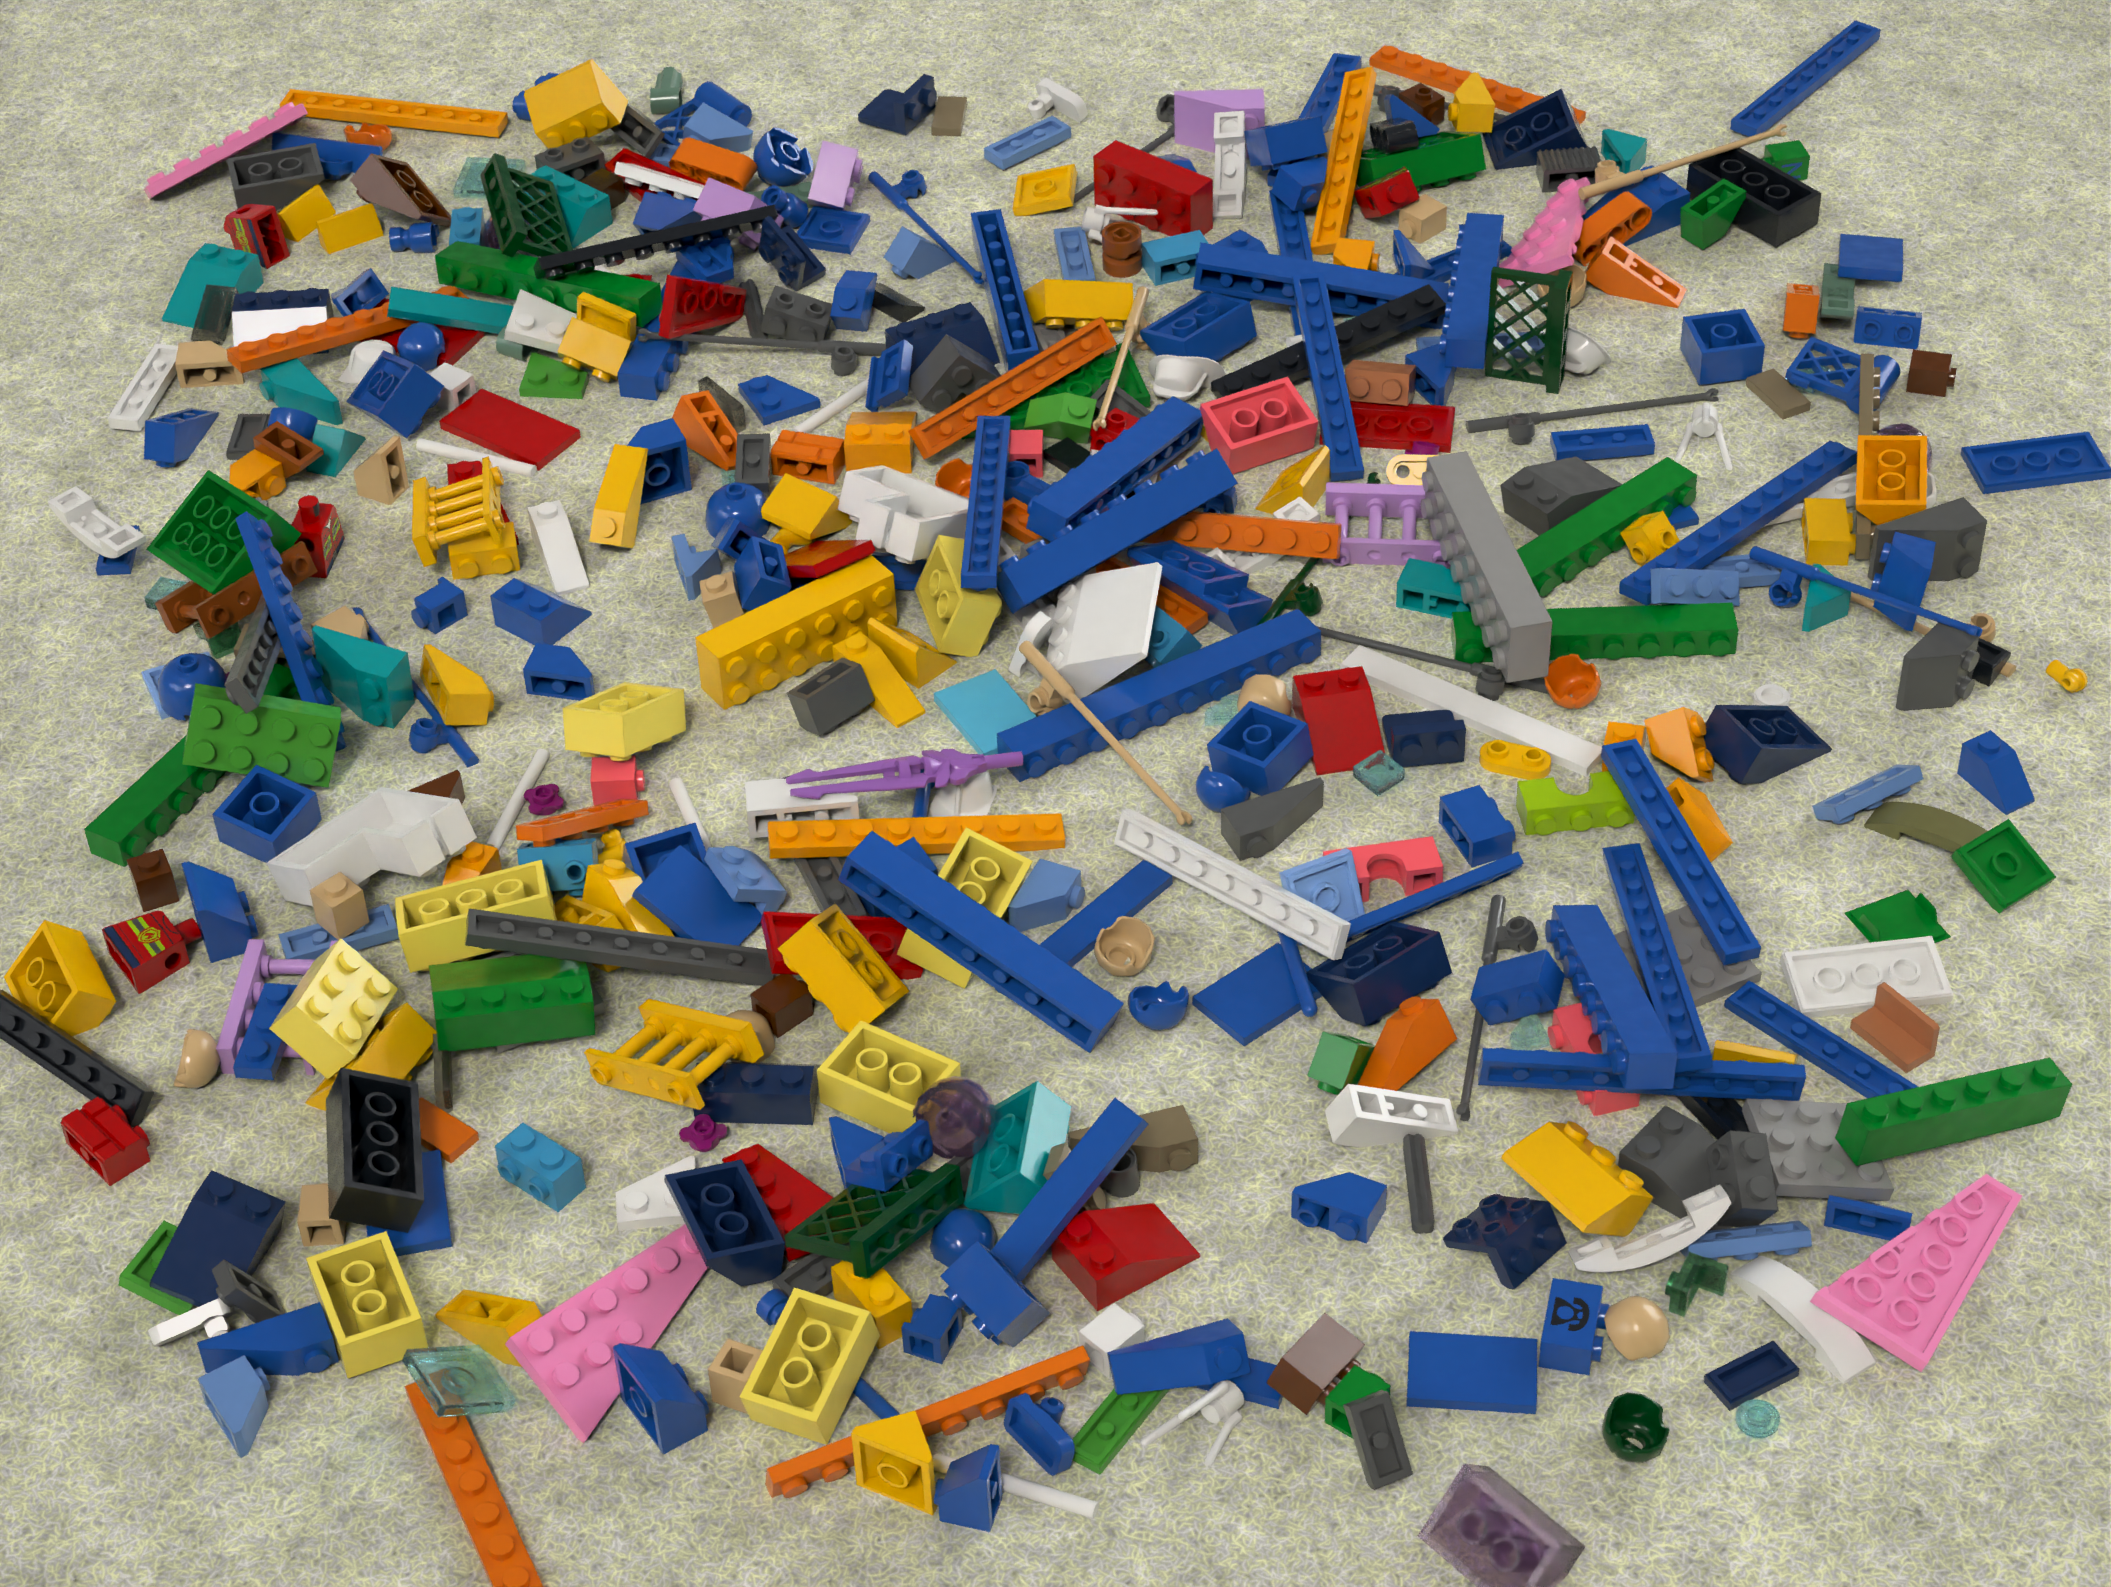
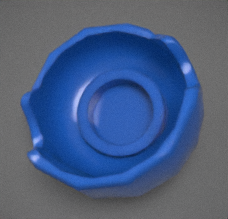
[397,322,445,371]
[268,407,318,442]
[1196,766,1251,813]
[1127,981,1189,1030]
[929,1209,996,1267]

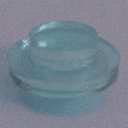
[1736,1399,1780,1439]

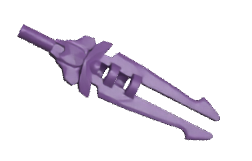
[786,749,1023,799]

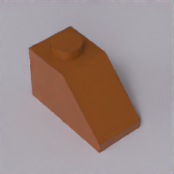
[253,421,324,479]

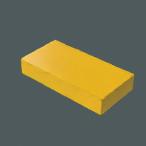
[577,291,636,342]

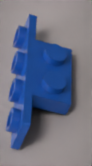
[271,132,383,180]

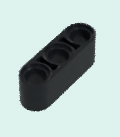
[1370,117,1419,154]

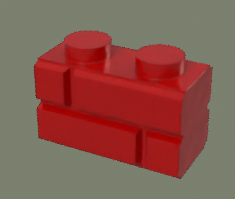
[60,1096,150,1186]

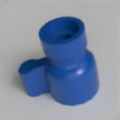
[761,185,808,228]
[389,222,439,253]

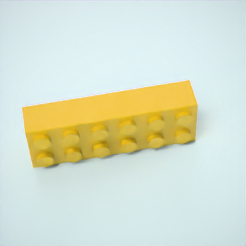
[695,555,898,710]

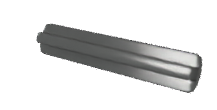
[739,279,768,339]
[1403,1134,1435,1234]

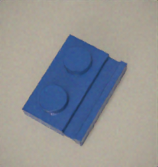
[865,339,913,412]

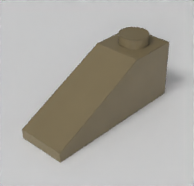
[1068,1105,1198,1173]

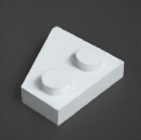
[615,1156,696,1231]

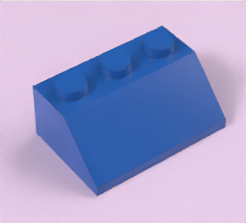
[1140,291,1257,362]

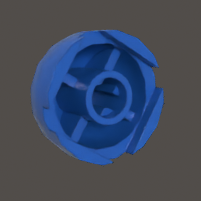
[753,127,813,187]
[705,482,772,538]
[158,653,227,721]

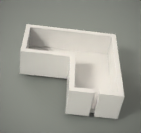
[838,465,969,564]
[267,787,477,906]

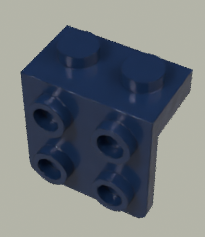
[858,74,937,135]
[759,216,826,291]
[1382,710,1466,768]
[1443,1194,1567,1289]

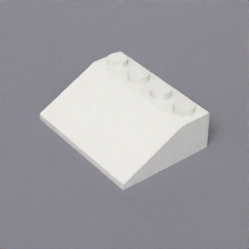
[1042,562,1162,704]

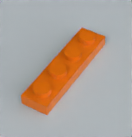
[516,799,649,847]

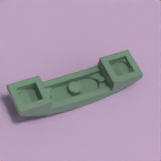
[1820,263,1855,320]

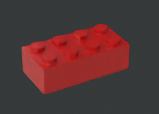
[1093,140,1213,236]

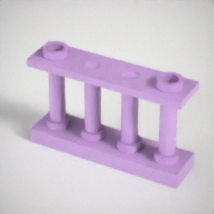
[1323,482,1450,568]
[216,939,337,1075]

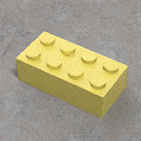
[897,827,1033,989]
[395,860,557,973]

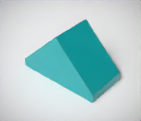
[1601,129,1647,174]
[306,424,366,477]
[1802,563,1851,632]

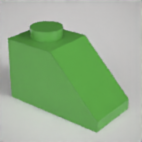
[1024,392,1097,444]

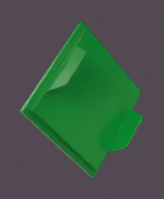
[1844,890,1951,943]

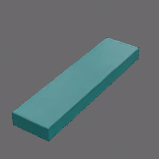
[387,286,514,334]

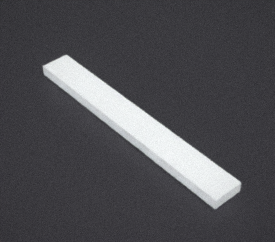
[1341,645,1602,777]
[1114,809,1351,960]

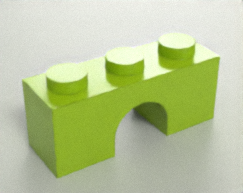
[1516,771,1635,835]

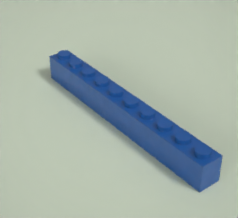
[997,609,1321,782]

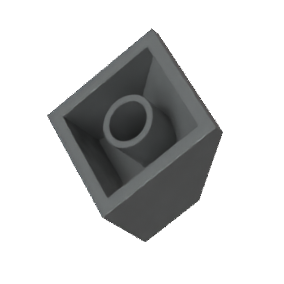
[1896,623,1980,711]

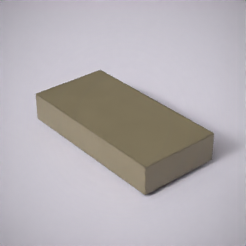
[931,96,967,136]
[1746,368,1811,420]

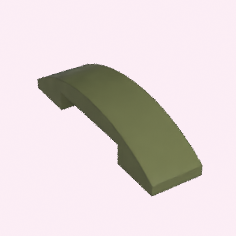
[1864,802,1987,853]

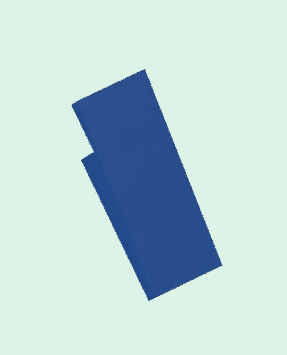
[1127,540,1273,635]

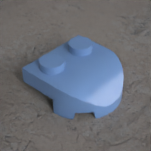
[704,846,787,915]

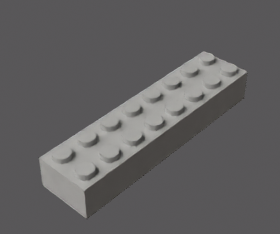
[1421,451,1552,683]

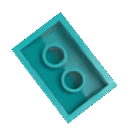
[517,165,613,249]
[964,1081,1072,1214]

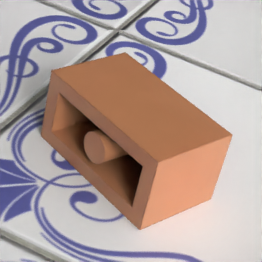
[1345,360,1416,406]

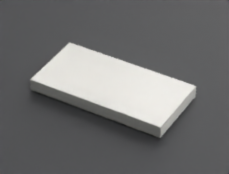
[1780,936,1954,1018]

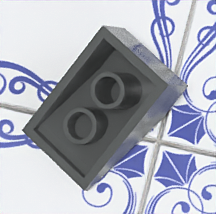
[227,143,324,211]
[1500,456,1622,536]
[1868,497,1987,581]
[1618,1105,1732,1231]

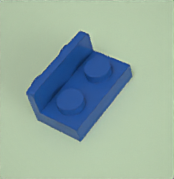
[1853,306,1922,349]
[844,1119,933,1192]

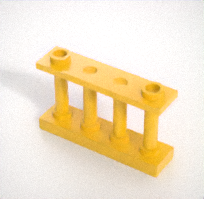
[412,456,505,567]
[584,999,764,1110]

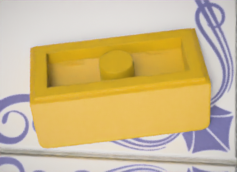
[277,184,336,242]
[316,203,383,254]

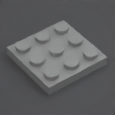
[1614,905,1762,1007]
[1742,1098,1894,1201]

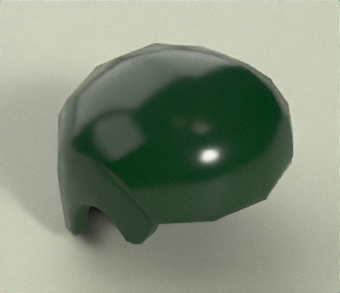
[1602,1392,1669,1463]

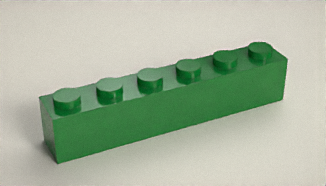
[1835,1057,2072,1166]

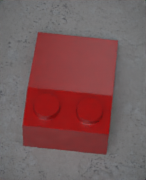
[1292,666,1387,775]
[1051,1203,1200,1311]

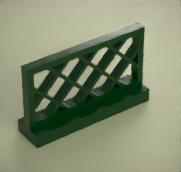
[480,153,573,257]
[1485,266,1573,394]
[784,1163,964,1279]

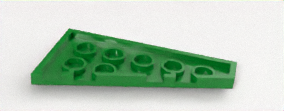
[962,343,1150,440]

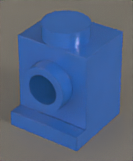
[411,577,468,634]
[901,1294,963,1364]

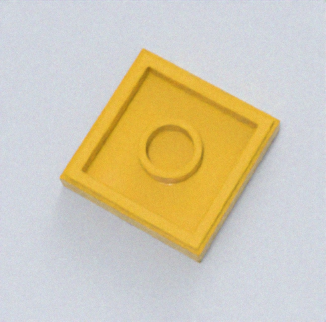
[1012,164,1078,216]

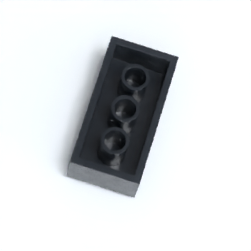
[1686,147,1822,247]
[326,1068,424,1233]

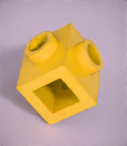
[1620,511,1680,567]

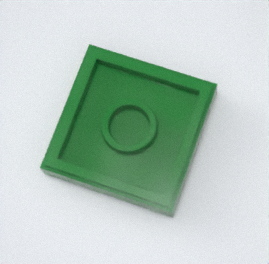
[1950,819,2056,914]

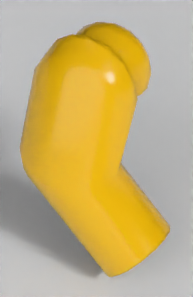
[770,528,813,555]
[2046,660,2088,693]
[598,829,626,864]

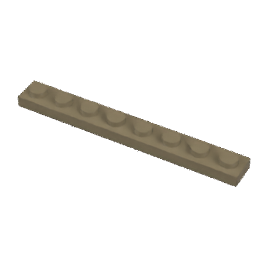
[1855,354,1880,559]

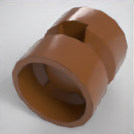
[1102,221,1142,278]

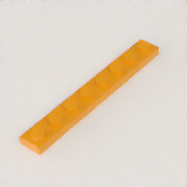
[1310,67,1377,255]
[279,89,509,138]
[767,813,1065,859]

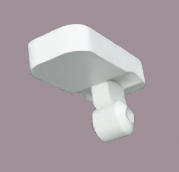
[1028,78,1088,123]
[1008,611,1052,680]
[147,1298,236,1347]

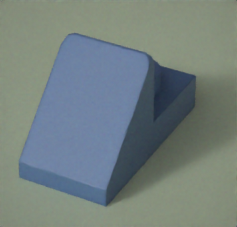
[671,534,721,601]

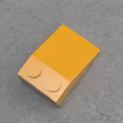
[844,411,917,473]

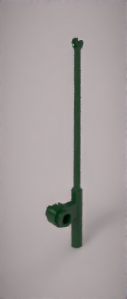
[1256,472,1380,626]

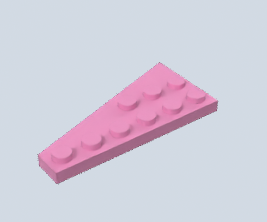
[144,102,308,199]
[1499,177,1591,288]
[1810,1174,2022,1372]
[505,1224,708,1443]

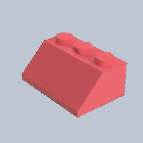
[1200,376,1318,474]

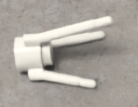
[1081,204,1158,242]
[1674,402,1733,470]
[1141,1380,1244,1465]

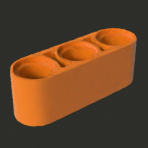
[669,137,758,191]
[1572,192,1652,266]

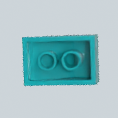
[162,243,264,333]
[312,625,415,729]

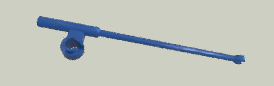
[868,170,984,284]
[1749,546,1982,637]
[353,607,479,768]

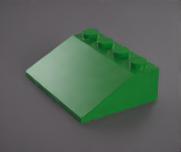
[1356,131,1486,191]
[146,470,301,595]
[429,954,595,1053]

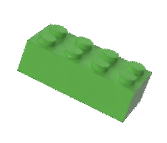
[182,683,341,788]

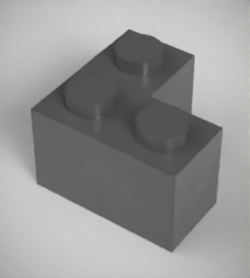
[909,334,1001,413]

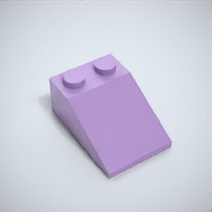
[1174,89,1265,158]

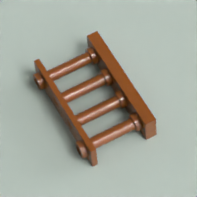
[155,541,318,639]

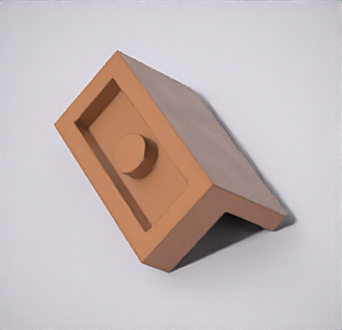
[1850,982,1940,1073]

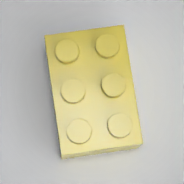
[915,535,1002,657]
[563,682,686,761]
[269,938,398,1079]
[817,1021,962,1133]
[306,1231,429,1379]
[740,1287,880,1445]

